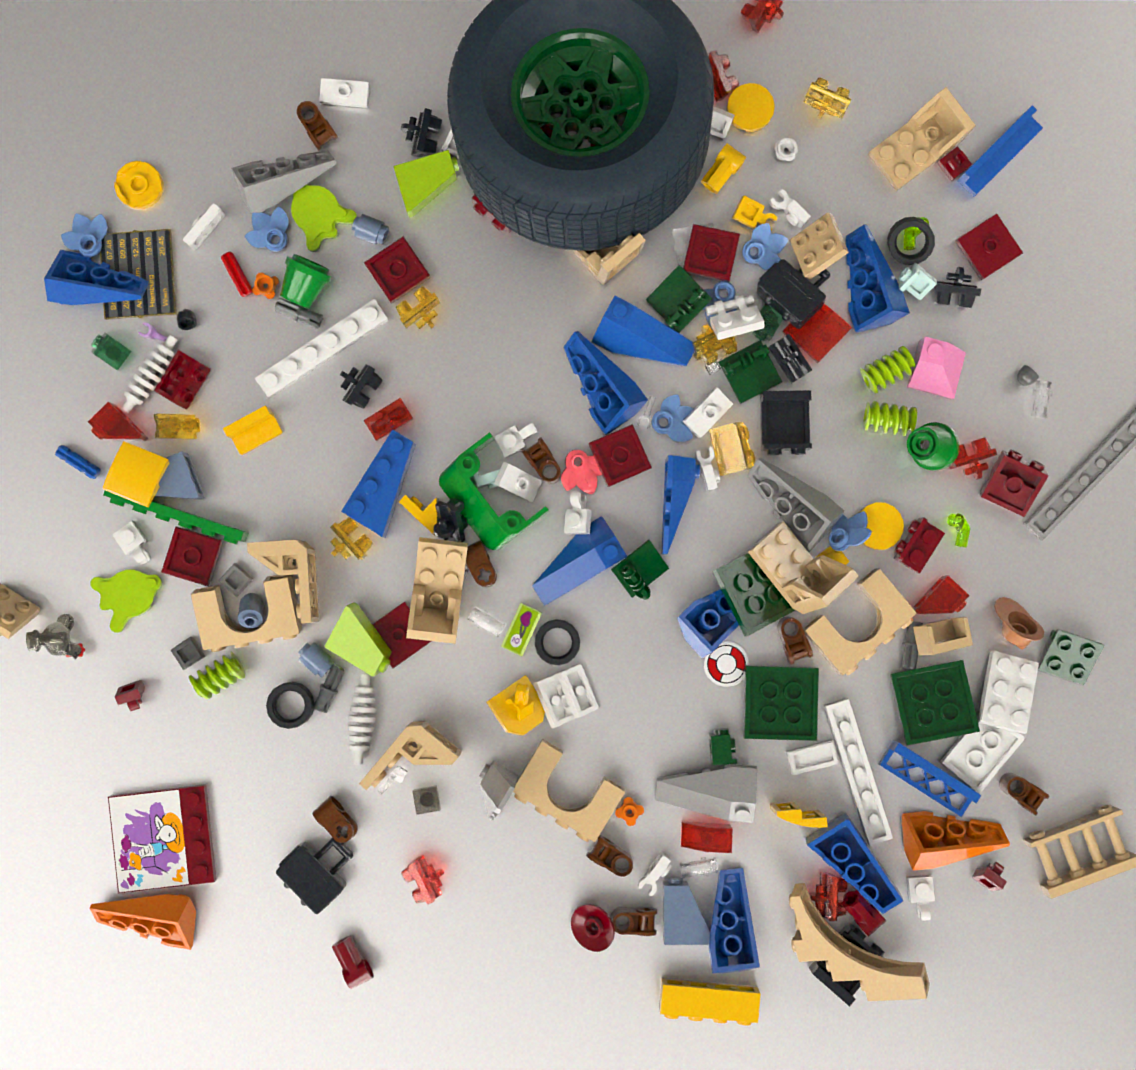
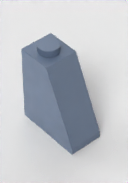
[155,452,204,500]
[663,877,710,945]

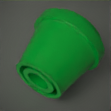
[280,254,332,309]
[907,422,960,471]

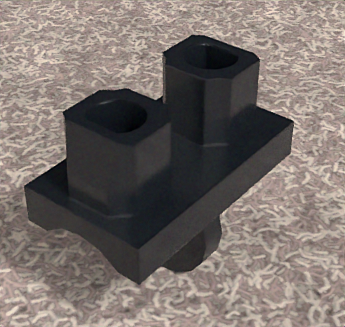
[401,108,442,157]
[933,267,981,308]
[768,334,812,384]
[340,364,383,409]
[433,498,468,542]

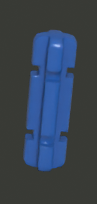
[55,445,101,479]

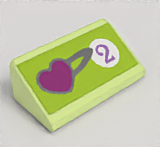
[501,603,542,657]

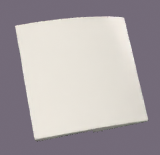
[533,664,599,728]

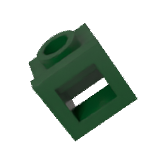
[709,728,737,765]

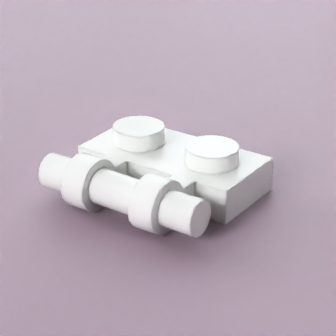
[705,295,764,340]

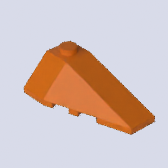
[902,811,1010,871]
[89,894,196,950]

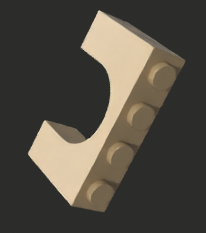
[803,568,917,676]
[191,575,302,652]
[513,739,625,842]

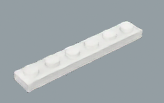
[255,299,388,399]
[824,698,893,846]

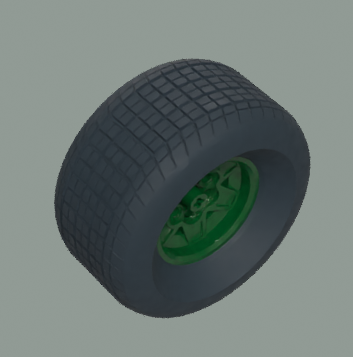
[447,0,714,251]

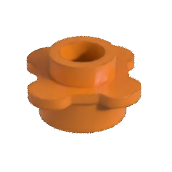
[252,272,279,299]
[615,797,644,826]

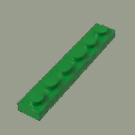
[103,490,249,545]

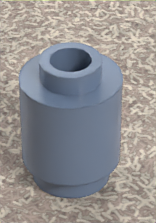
[352,214,389,245]
[238,593,264,628]
[298,642,334,678]

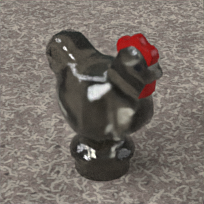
[26,614,86,660]

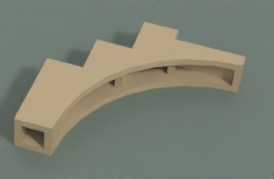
[789,883,930,1001]

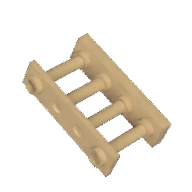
[1023,805,1136,899]

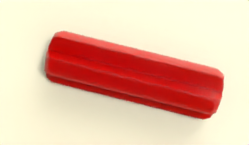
[221,251,253,297]

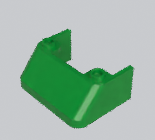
[439,432,549,550]

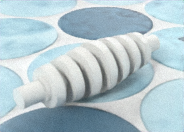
[120,335,178,414]
[348,674,375,764]

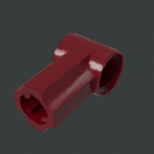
[841,890,886,937]
[332,935,374,989]

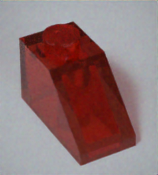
[88,402,148,441]
[912,575,970,614]
[681,822,733,853]

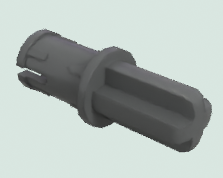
[275,298,323,329]
[902,621,923,669]
[313,665,344,713]

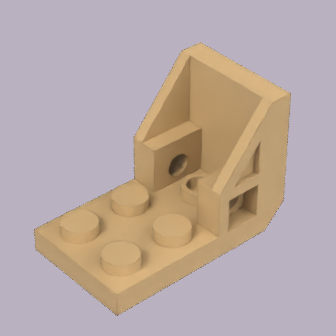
[868,87,976,191]
[572,233,646,285]
[748,521,859,614]
[406,537,468,644]
[247,540,319,623]
[359,721,462,790]

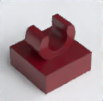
[937,146,972,182]
[114,680,145,711]
[972,862,1007,892]

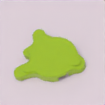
[291,185,357,252]
[90,569,162,633]

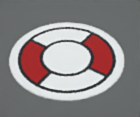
[704,641,749,687]

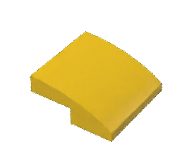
[103,441,169,508]
[770,802,828,828]

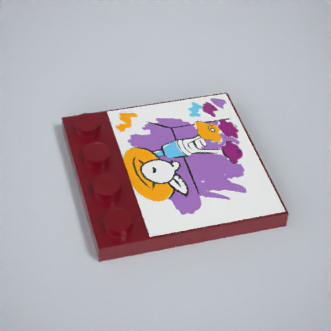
[108,784,216,894]

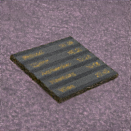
[100,229,177,320]

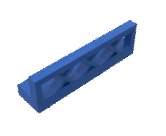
[957,105,1043,197]
[878,740,982,817]

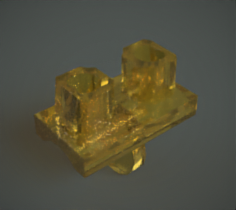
[803,77,851,119]
[396,286,440,329]
[693,324,737,365]
[154,413,200,440]
[330,517,374,560]

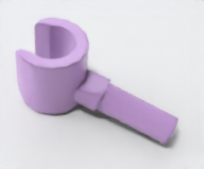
[138,323,168,342]

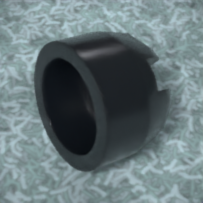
[176,309,197,330]

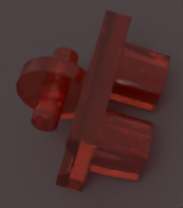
[741,0,784,33]
[708,50,739,102]
[363,398,413,441]
[949,437,998,480]
[401,855,444,905]
[809,872,848,921]

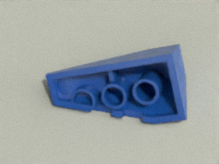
[846,224,910,333]
[44,250,148,305]
[591,296,698,367]
[563,331,648,435]
[661,455,700,555]
[532,516,627,606]
[677,589,739,658]
[708,868,760,973]

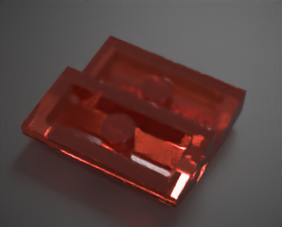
[782,304,852,363]

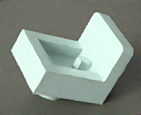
[898,263,937,300]
[470,469,500,489]

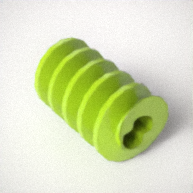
[860,346,915,394]
[863,401,917,437]
[189,651,245,700]

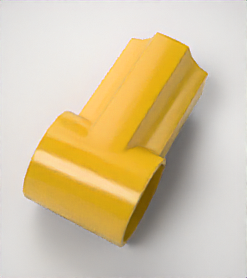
[701,143,747,194]

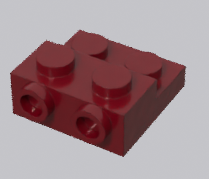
[980,449,1049,517]

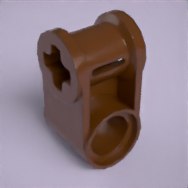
[297,101,338,151]
[521,437,561,484]
[465,540,497,587]
[777,616,813,665]
[999,773,1049,816]
[312,796,358,843]
[586,835,633,877]
[610,907,657,936]

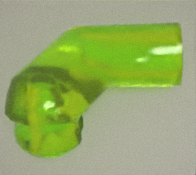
[904,217,929,250]
[947,513,970,548]

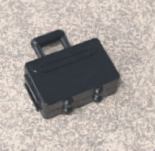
[756,259,830,329]
[276,837,353,914]

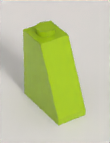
[393,150,459,218]
[324,602,392,677]

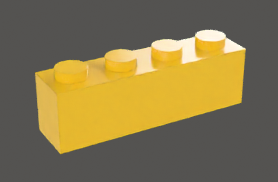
[659,978,761,1026]

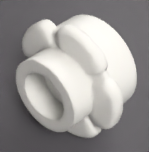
[775,138,798,161]

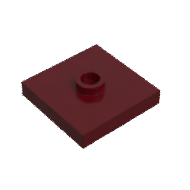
[955,214,1023,281]
[683,224,740,282]
[364,236,431,304]
[588,424,652,487]
[161,526,223,586]
[373,602,432,668]

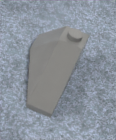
[231,151,336,213]
[747,457,844,552]
[479,761,518,820]
[655,764,757,823]

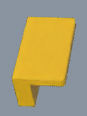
[223,405,283,455]

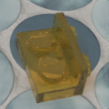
[709,422,755,476]

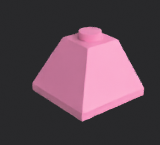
[907,337,966,399]

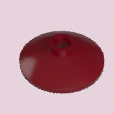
[571,904,615,952]

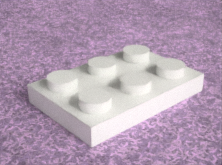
[978,651,1039,734]
[940,714,1025,794]

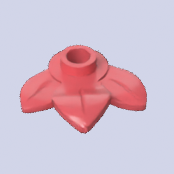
[561,450,602,494]

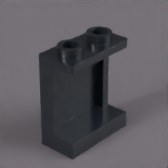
[760,390,812,455]
[809,924,885,1007]

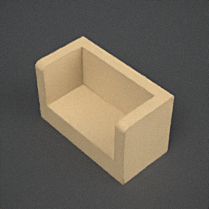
[913,617,973,656]

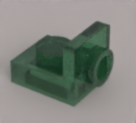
[752,304,783,341]
[91,332,132,371]

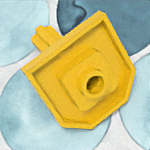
[486,675,545,736]

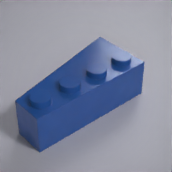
[341,429,416,538]

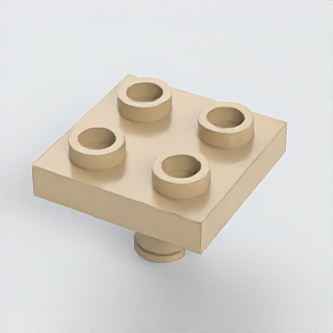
[790,212,849,280]
[0,583,40,639]

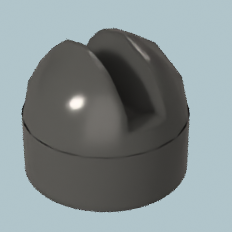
[1017,365,1039,386]

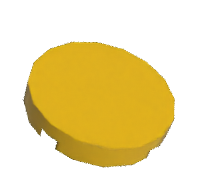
[726,83,775,132]
[114,161,164,209]
[859,502,904,550]

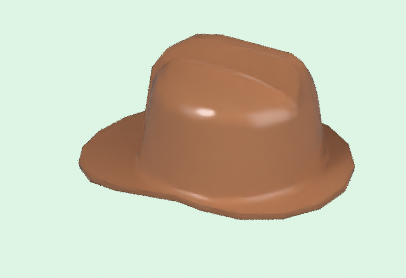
[994,597,1044,650]

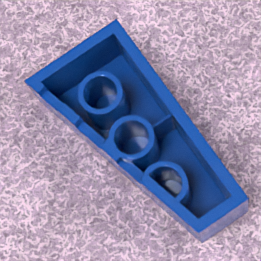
[805,813,903,914]

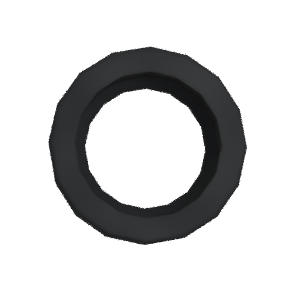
[887,216,935,265]
[534,619,580,665]
[266,682,315,729]

